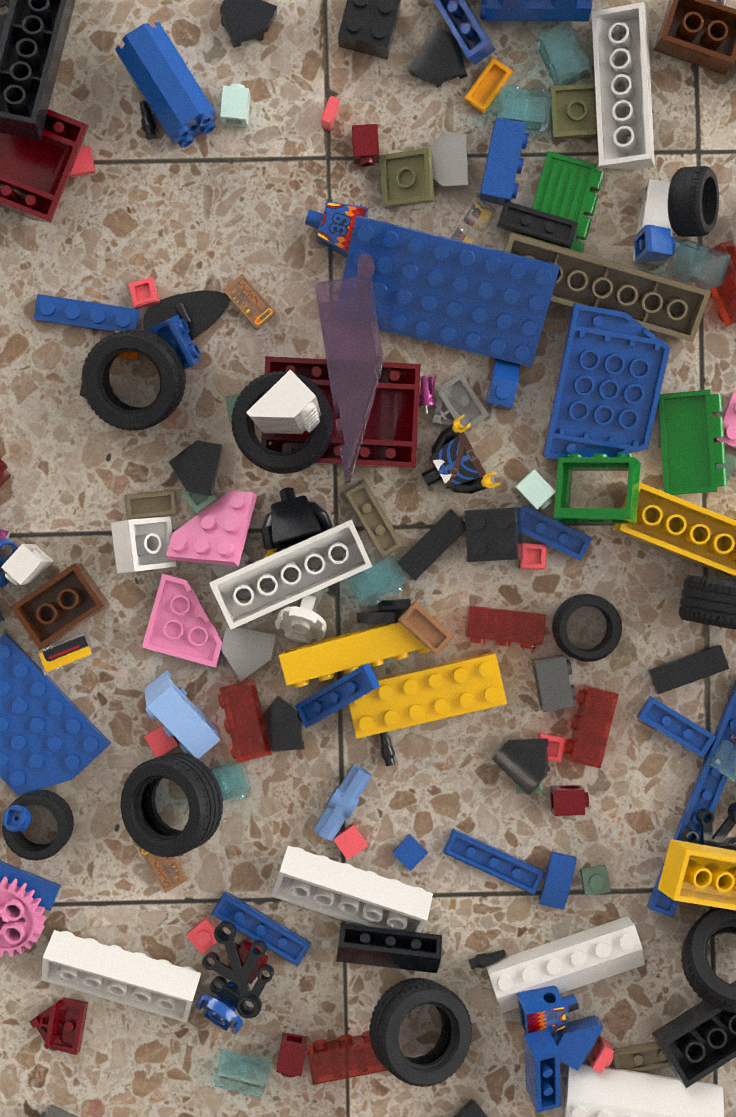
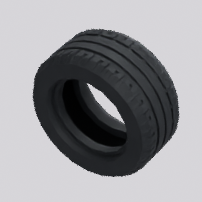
[81,329,186,431]
[231,371,333,474]
[678,575,736,630]
[120,753,223,858]
[681,908,736,1013]
[369,977,472,1087]

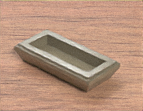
[124,490,178,520]

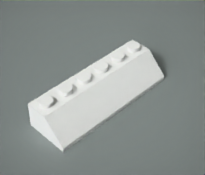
[592,2,655,170]
[246,370,321,434]
[209,519,373,630]
[271,846,433,933]
[486,916,645,1013]
[41,930,201,1023]
[563,1063,724,1117]

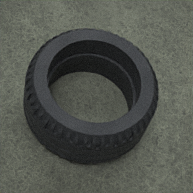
[668,166,719,237]
[552,594,622,662]
[2,790,74,861]

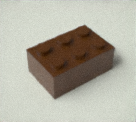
[653,0,736,75]
[10,563,110,650]

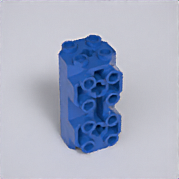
[480,0,592,22]
[115,22,217,148]

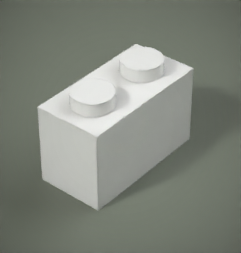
[1,544,54,585]

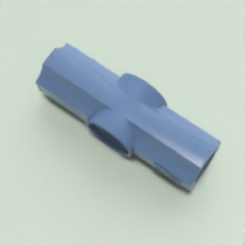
[314,763,372,841]

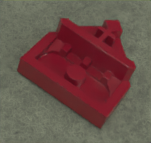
[29,997,89,1055]

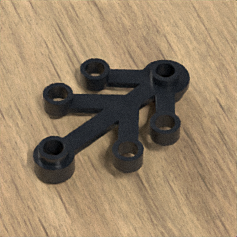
[681,802,736,851]
[202,921,274,1018]

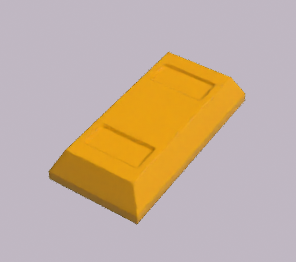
[464,57,513,114]

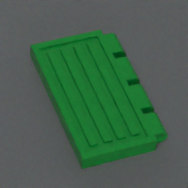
[527,151,605,253]
[658,389,727,495]

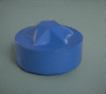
[3,805,31,832]

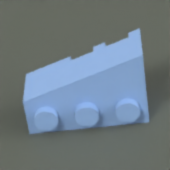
[144,669,221,759]

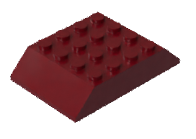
[0,109,89,223]
[261,356,421,468]

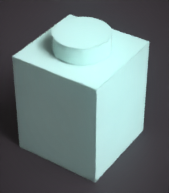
[220,84,251,128]
[513,469,556,510]

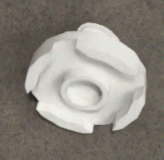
[275,595,327,644]

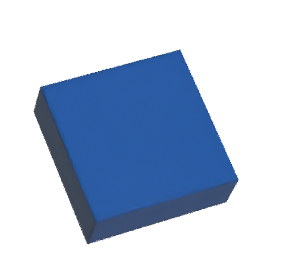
[392,834,428,871]

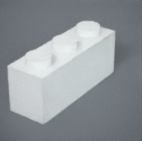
[633,179,675,266]

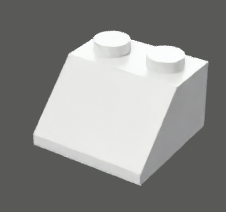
[111,516,177,574]

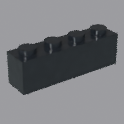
[336,923,442,973]

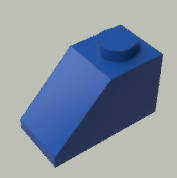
[633,225,676,264]
[485,358,520,411]
[551,1015,604,1071]

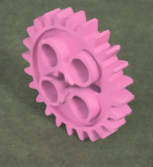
[0,877,46,957]

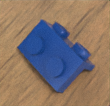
[149,315,201,369]

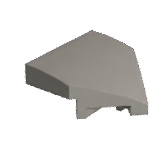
[429,134,468,188]
[432,373,490,429]
[221,625,276,683]

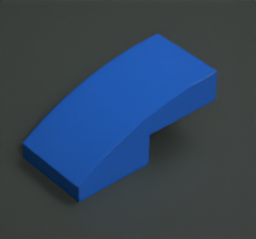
[539,851,577,910]

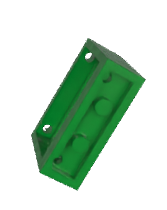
[554,453,641,524]

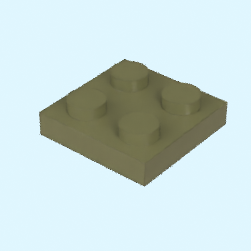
[549,83,598,140]
[380,148,434,209]

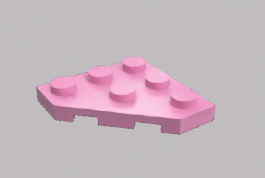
[166,491,257,566]
[142,573,223,668]

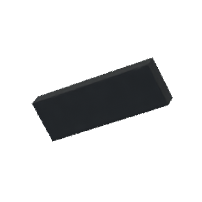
[497,201,578,249]
[397,509,466,580]
[648,644,730,695]

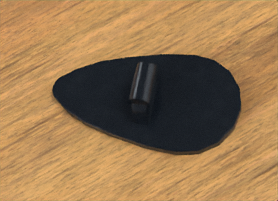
[143,290,229,341]

